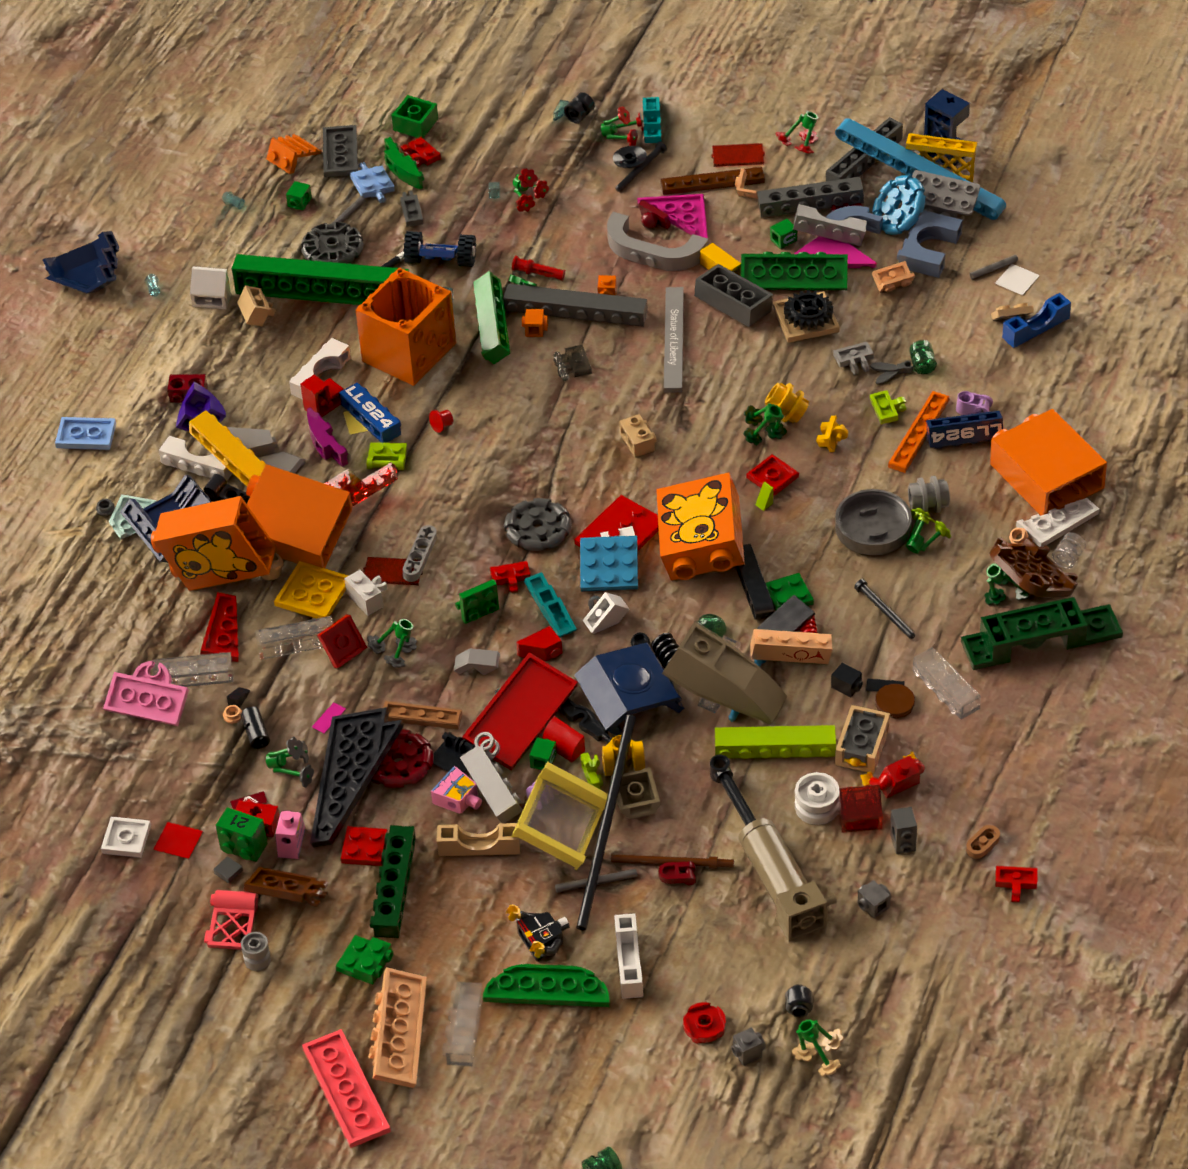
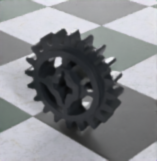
[784,290,834,331]

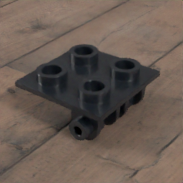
[433,732,475,773]

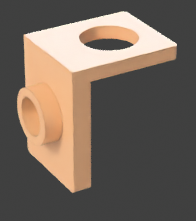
[735,168,758,199]

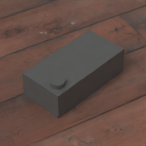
[694,264,773,327]

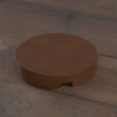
[875,684,915,719]

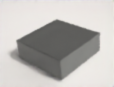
[213,856,243,883]

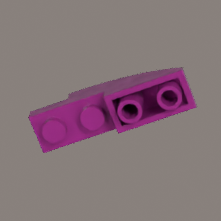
[307,408,348,467]

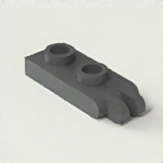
[400,191,424,227]

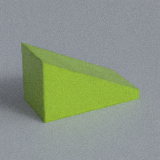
[755,482,773,511]

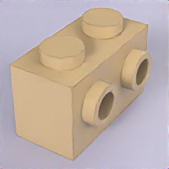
[619,414,657,457]

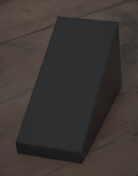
[227,687,250,708]

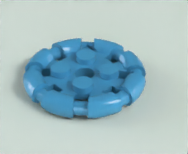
[873,175,926,235]

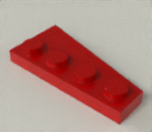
[200,592,239,662]

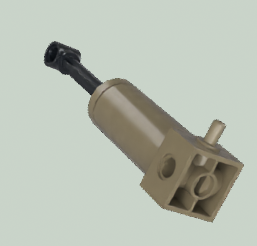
[710,754,837,941]

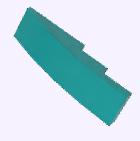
[643,97,661,143]
[524,572,577,638]

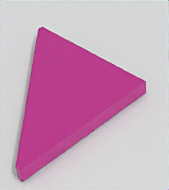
[637,194,708,238]
[793,236,877,268]

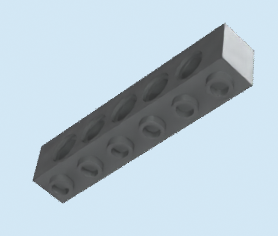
[826,117,903,181]
[757,177,864,218]

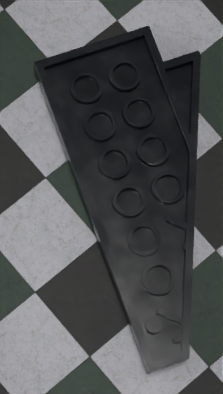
[310,707,404,848]

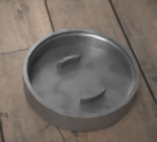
[835,489,912,555]

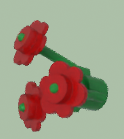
[513,168,549,212]

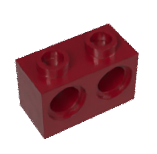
[167,374,208,403]

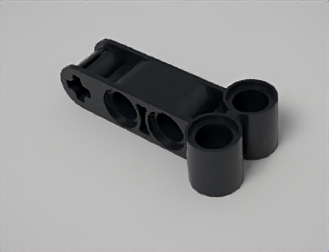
[203,474,250,504]

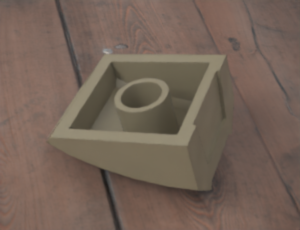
[611,767,661,819]

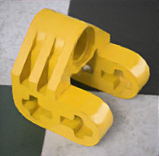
[602,735,645,776]

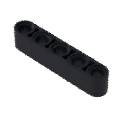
[735,544,774,619]

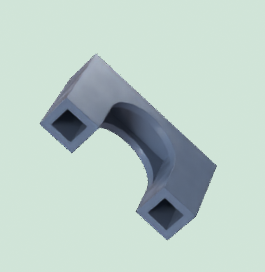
[897,210,963,278]

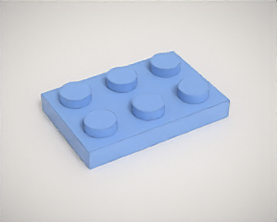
[55,417,116,450]

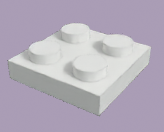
[101,817,151,858]

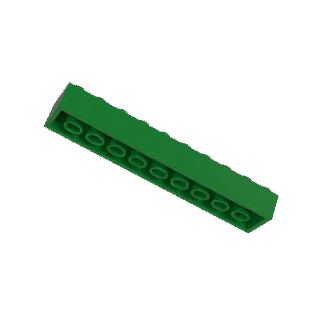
[232,254,409,305]

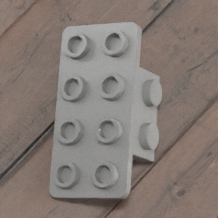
[909,170,980,218]

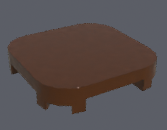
[989,537,1078,597]

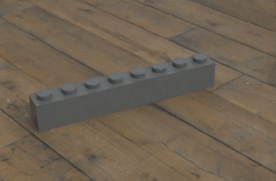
[503,284,648,327]

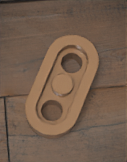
[966,825,1000,859]

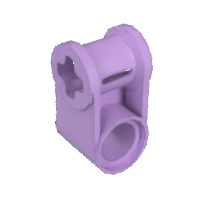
[956,391,993,415]

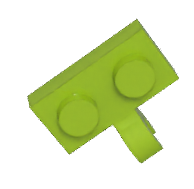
[870,390,907,425]
[581,752,603,789]

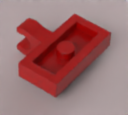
[490,561,531,593]
[995,866,1038,903]

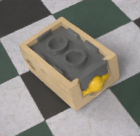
[835,705,890,774]

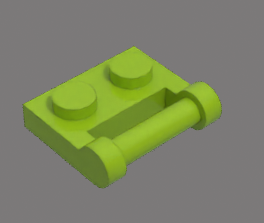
[366,442,407,470]

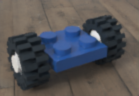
[403,231,476,267]

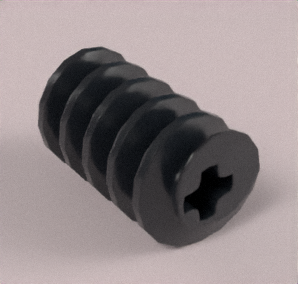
[651,632,679,668]

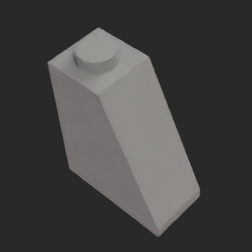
[227,427,277,458]

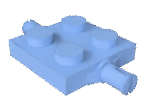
[350,162,394,203]

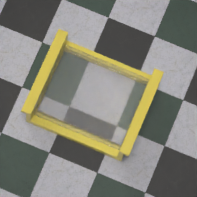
[511,762,608,870]

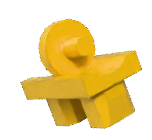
[816,415,849,452]

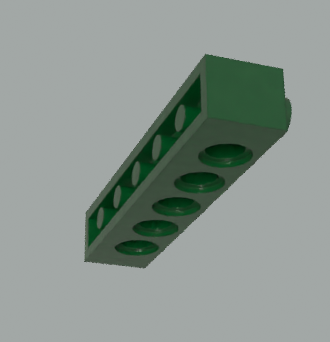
[370,825,416,938]

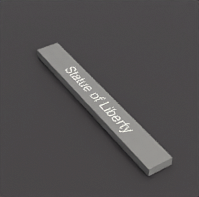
[664,287,684,393]

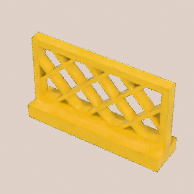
[906,133,977,182]

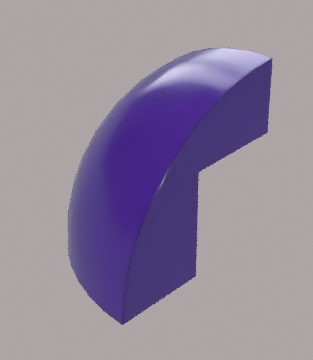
[176,382,226,431]

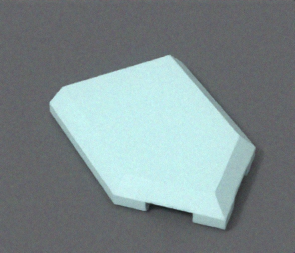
[109,494,156,540]

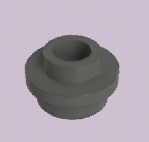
[96,499,115,516]

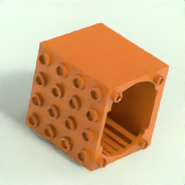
[356,268,456,386]

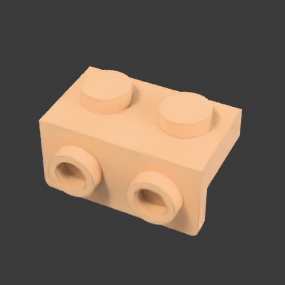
[872,261,915,292]

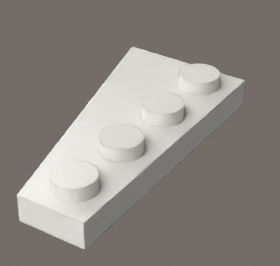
[1016,498,1099,547]

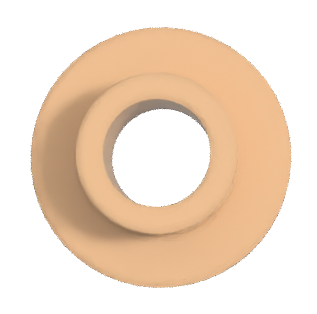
[1009,527,1029,544]
[223,705,242,724]

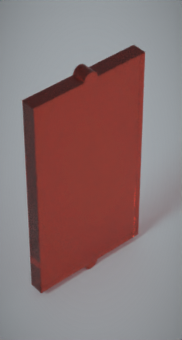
[711,143,765,167]
[363,557,423,586]

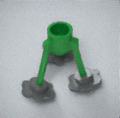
[367,619,417,668]
[266,737,314,788]

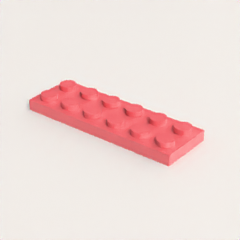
[302,1029,391,1148]

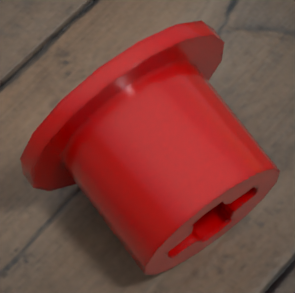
[429,410,453,433]

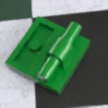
[455,579,499,624]

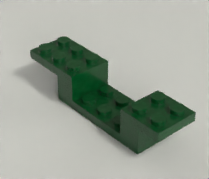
[961,597,1123,670]

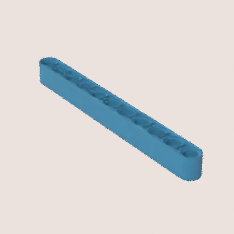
[835,118,1006,220]

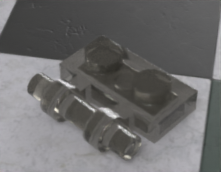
[553,345,592,381]

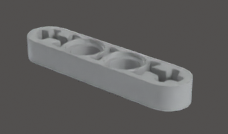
[403,525,437,582]

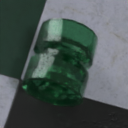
[909,340,937,375]
[581,1146,622,1169]

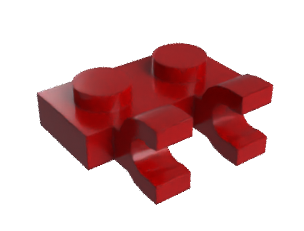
[401,137,441,167]

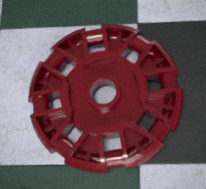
[372,729,434,788]

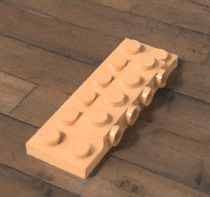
[369,967,427,1088]

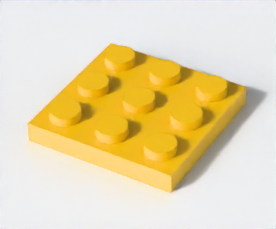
[274,561,348,621]

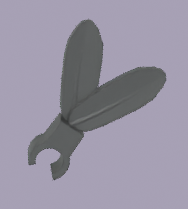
[870,360,913,385]

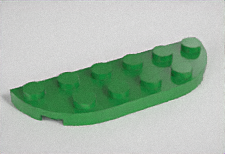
[483,964,610,1007]

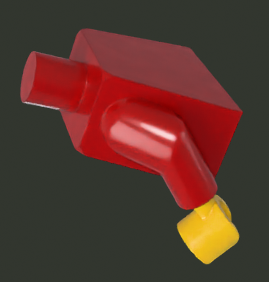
[860,751,925,799]

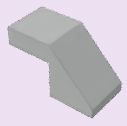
[454,648,500,675]

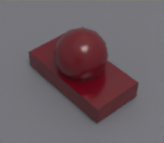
[638,200,671,229]

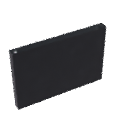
[757,595,815,632]

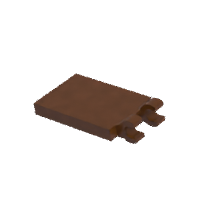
[244,867,328,907]

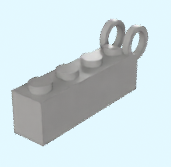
[460,732,523,823]

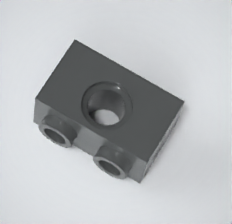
[890,807,917,854]

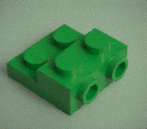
[335,935,394,985]

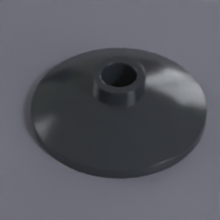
[613,146,647,168]

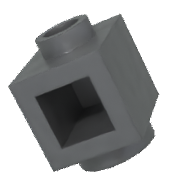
[857,880,891,918]
[731,1027,766,1066]

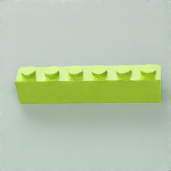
[715,725,836,759]

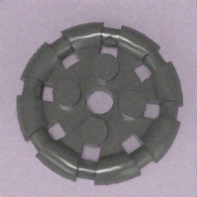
[301,222,364,264]
[504,498,572,551]

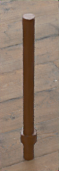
[611,854,734,869]

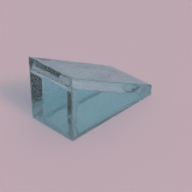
[553,100,570,121]
[488,182,500,198]

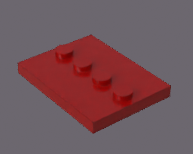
[574,495,659,551]

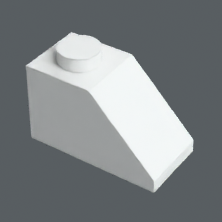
[583,592,629,634]

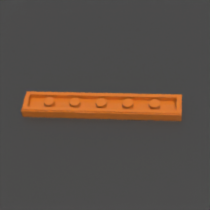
[888,391,950,473]

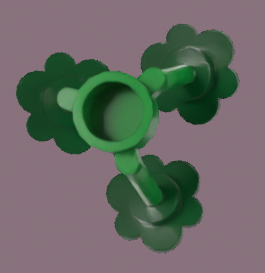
[743,403,787,446]
[984,563,1030,605]

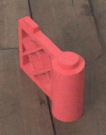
[204,890,259,950]

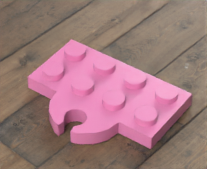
[103,661,189,726]

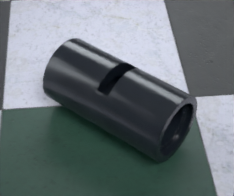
[241,707,270,749]

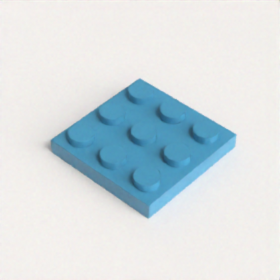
[580,536,638,591]

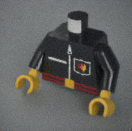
[506,904,570,962]

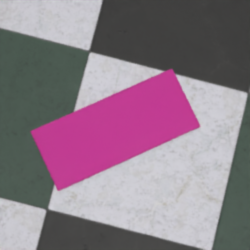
[312,702,346,733]

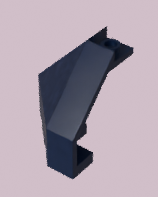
[43,231,119,293]

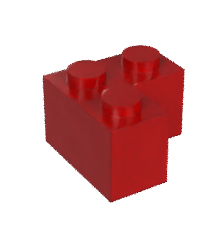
[300,375,344,417]

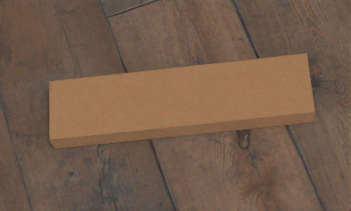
[383,701,463,730]

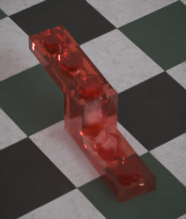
[324,462,398,506]

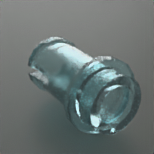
[222,191,245,209]
[145,274,160,297]

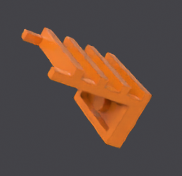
[266,134,322,174]

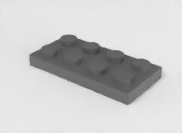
[323,125,358,177]

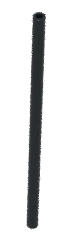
[576,715,636,931]

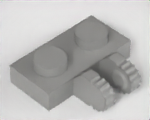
[833,342,874,375]

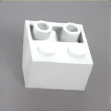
[190,266,231,310]

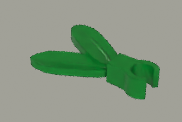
[508,274,539,287]

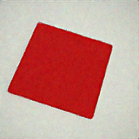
[153,822,203,859]

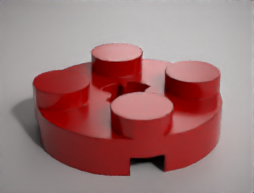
[683,1002,726,1044]

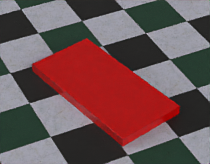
[462,653,578,771]

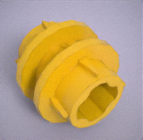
[765,383,809,423]

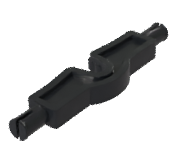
[559,698,613,744]

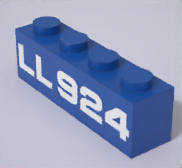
[339,382,401,443]

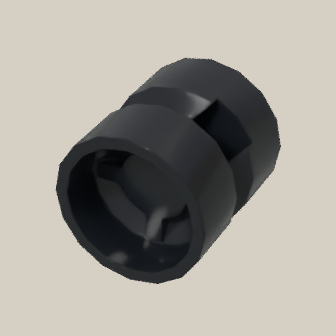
[564,92,595,124]

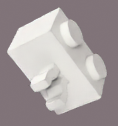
[344,570,387,616]

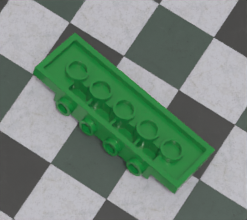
[741,252,848,290]

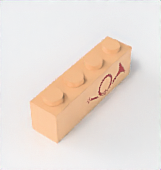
[750,629,832,664]

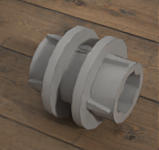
[908,476,950,513]

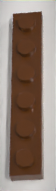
[660,167,765,195]

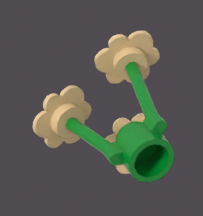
[792,1020,844,1077]

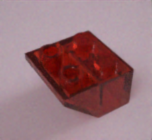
[839,785,883,833]

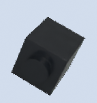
[831,663,863,698]

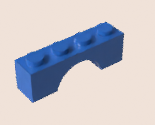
[1002,293,1071,348]

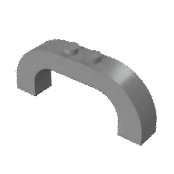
[607,212,709,271]

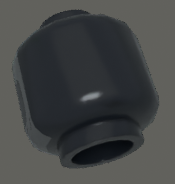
[785,984,813,1018]

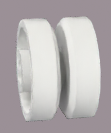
[795,772,840,825]

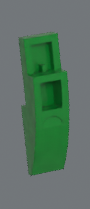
[384,137,424,189]

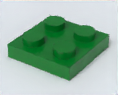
[765,573,814,611]

